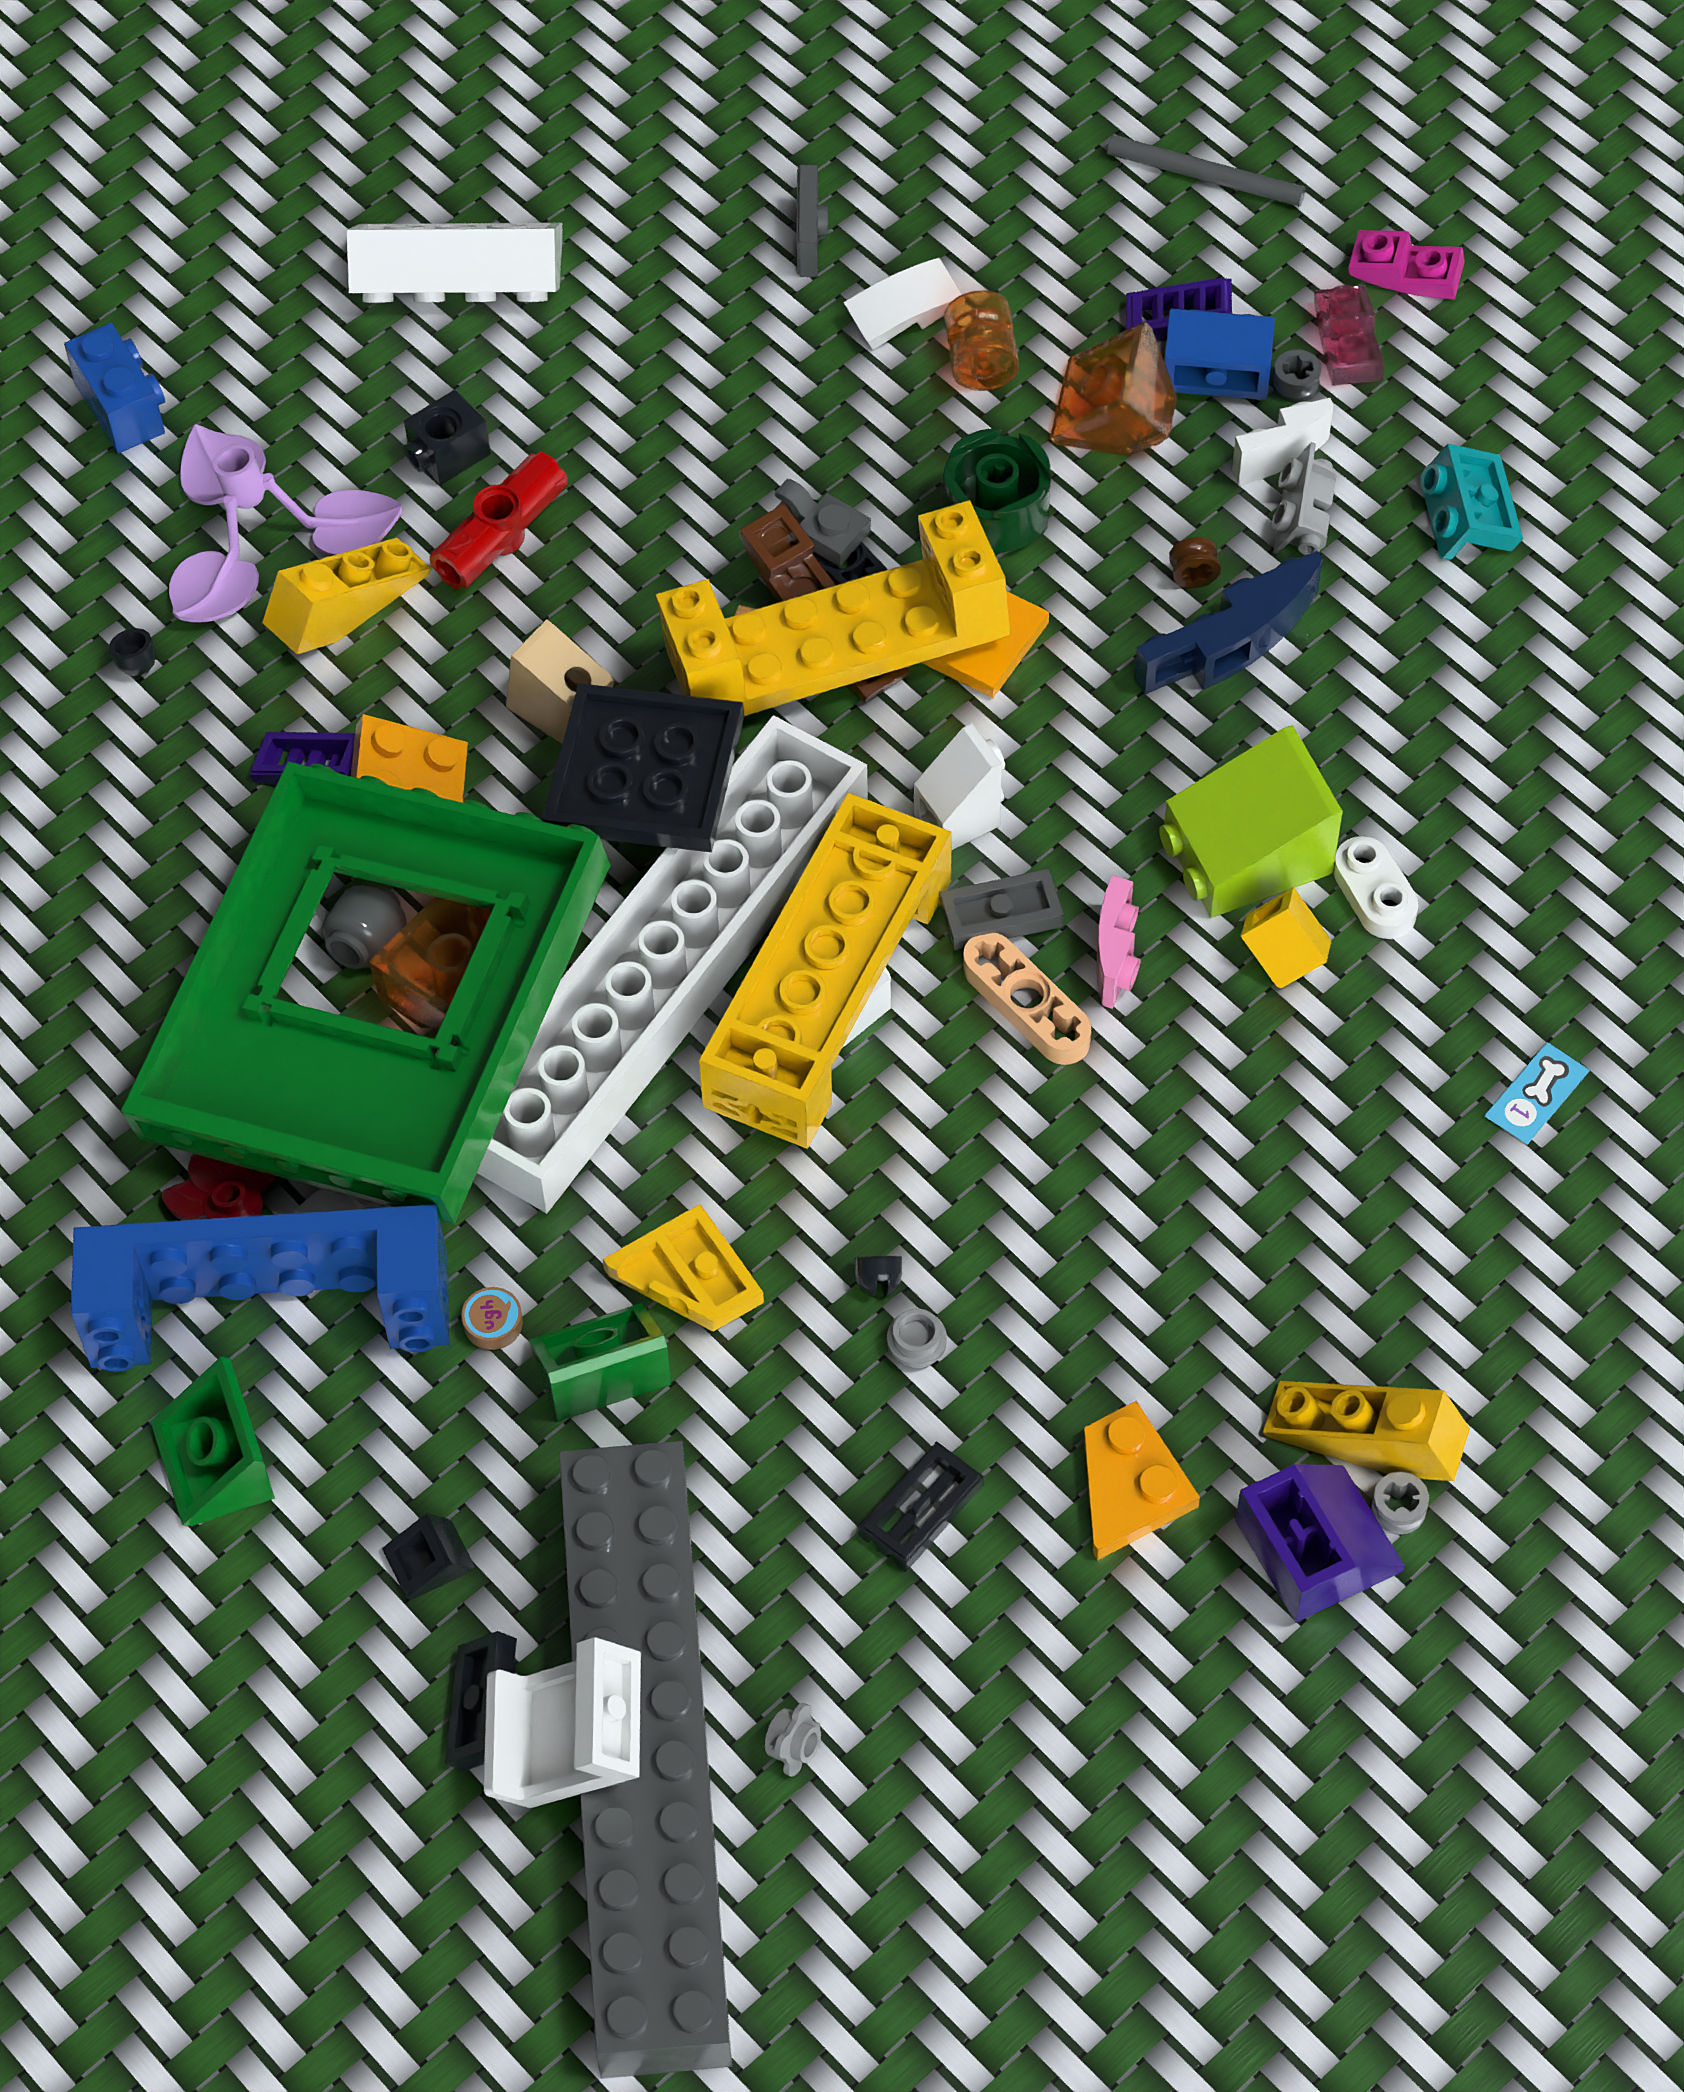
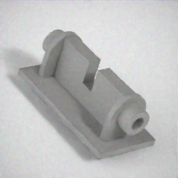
[1272,442,1337,555]

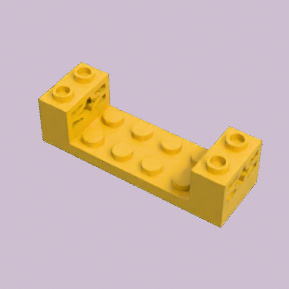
[656,500,1010,716]
[699,793,952,1149]

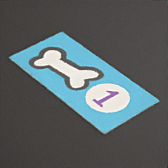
[1485,1042,1590,1145]

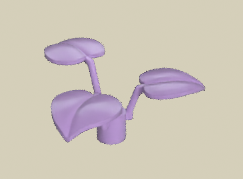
[169,424,402,622]

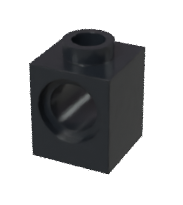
[404,389,491,486]

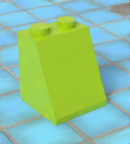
[1159,725,1343,918]

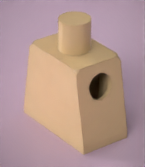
[506,619,614,743]

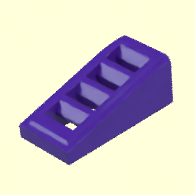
[1126,278,1232,341]
[249,732,355,786]

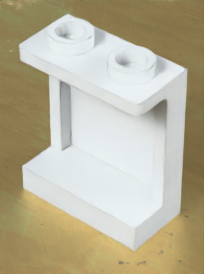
[484,1637,641,1808]

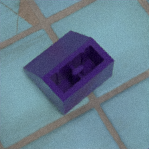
[1235,1464,1405,1623]

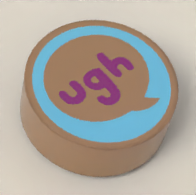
[462,1287,523,1350]

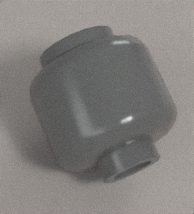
[322,885,407,969]

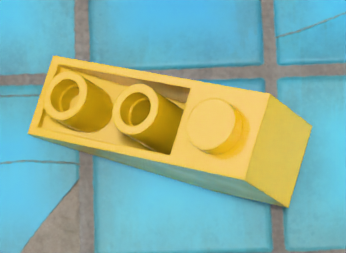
[262,538,432,654]
[1263,1381,1470,1481]

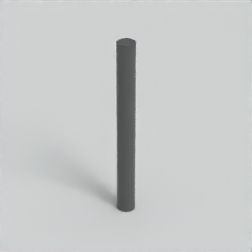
[1107,135,1306,207]

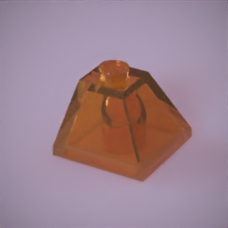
[1049,321,1177,456]

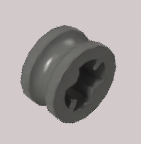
[1272,349,1321,402]

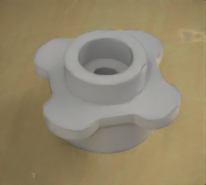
[765,1703,821,1777]

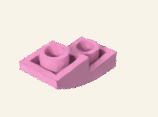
[1096,875,1141,1009]

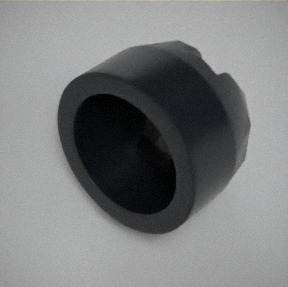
[109,628,156,677]
[854,1256,902,1297]

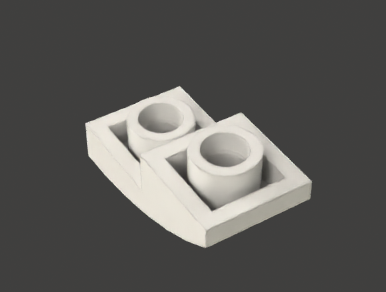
[844,258,966,350]
[1232,398,1334,486]

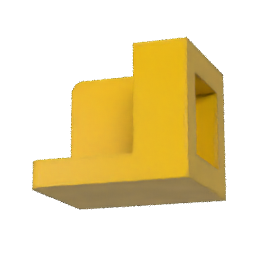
[1241,887,1331,988]

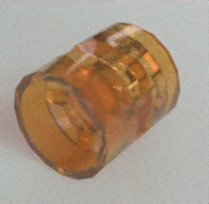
[944,290,1019,391]

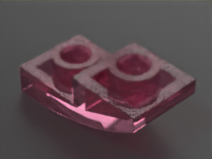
[1314,285,1385,386]

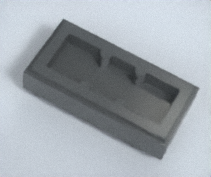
[796,165,828,277]

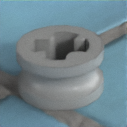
[1371,1471,1429,1535]

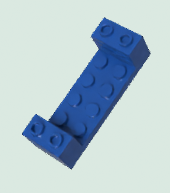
[71,1204,450,1372]

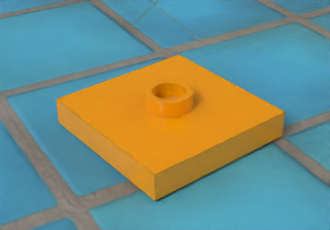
[921,591,1049,698]

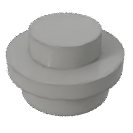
[887,1309,947,1368]

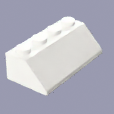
[347,223,562,303]

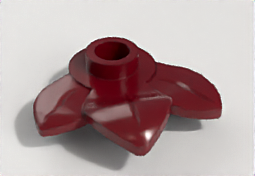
[162,1154,276,1221]

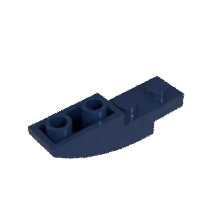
[1134,551,1323,694]

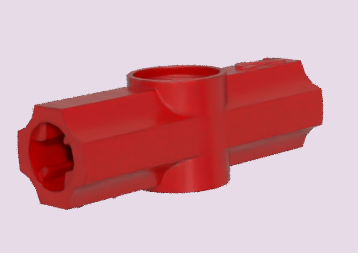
[429,451,568,590]

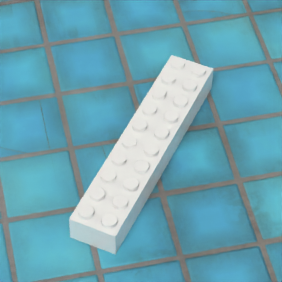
[477,715,868,1214]

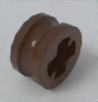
[1169,537,1221,588]

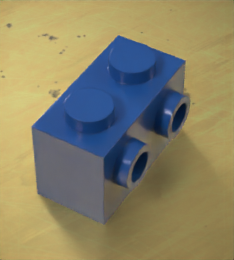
[1162,309,1275,400]
[64,322,165,454]

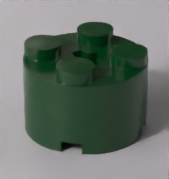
[943,428,1051,556]

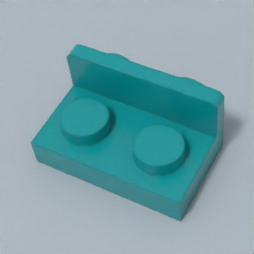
[1420,443,1523,560]

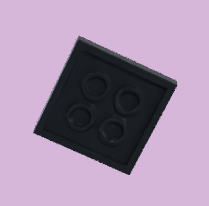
[542,683,744,853]

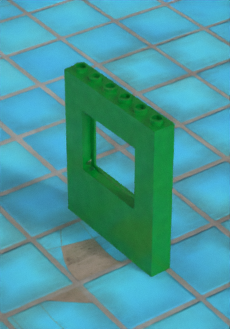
[121,762,611,1224]

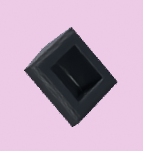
[382,1513,475,1600]

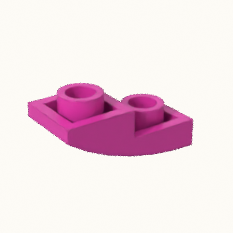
[1348,230,1465,299]

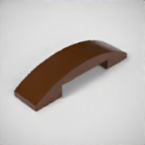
[739,504,910,702]

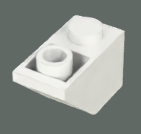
[914,723,1005,850]

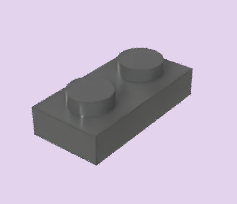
[939,869,1064,950]

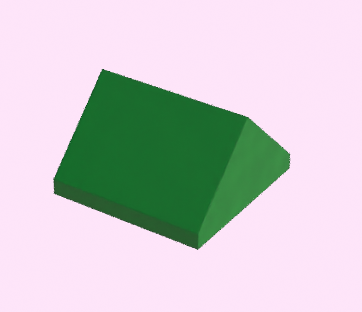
[528,1303,672,1422]
[150,1357,275,1526]

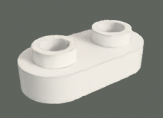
[1333,836,1418,939]

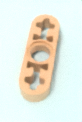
[963,933,1091,1065]

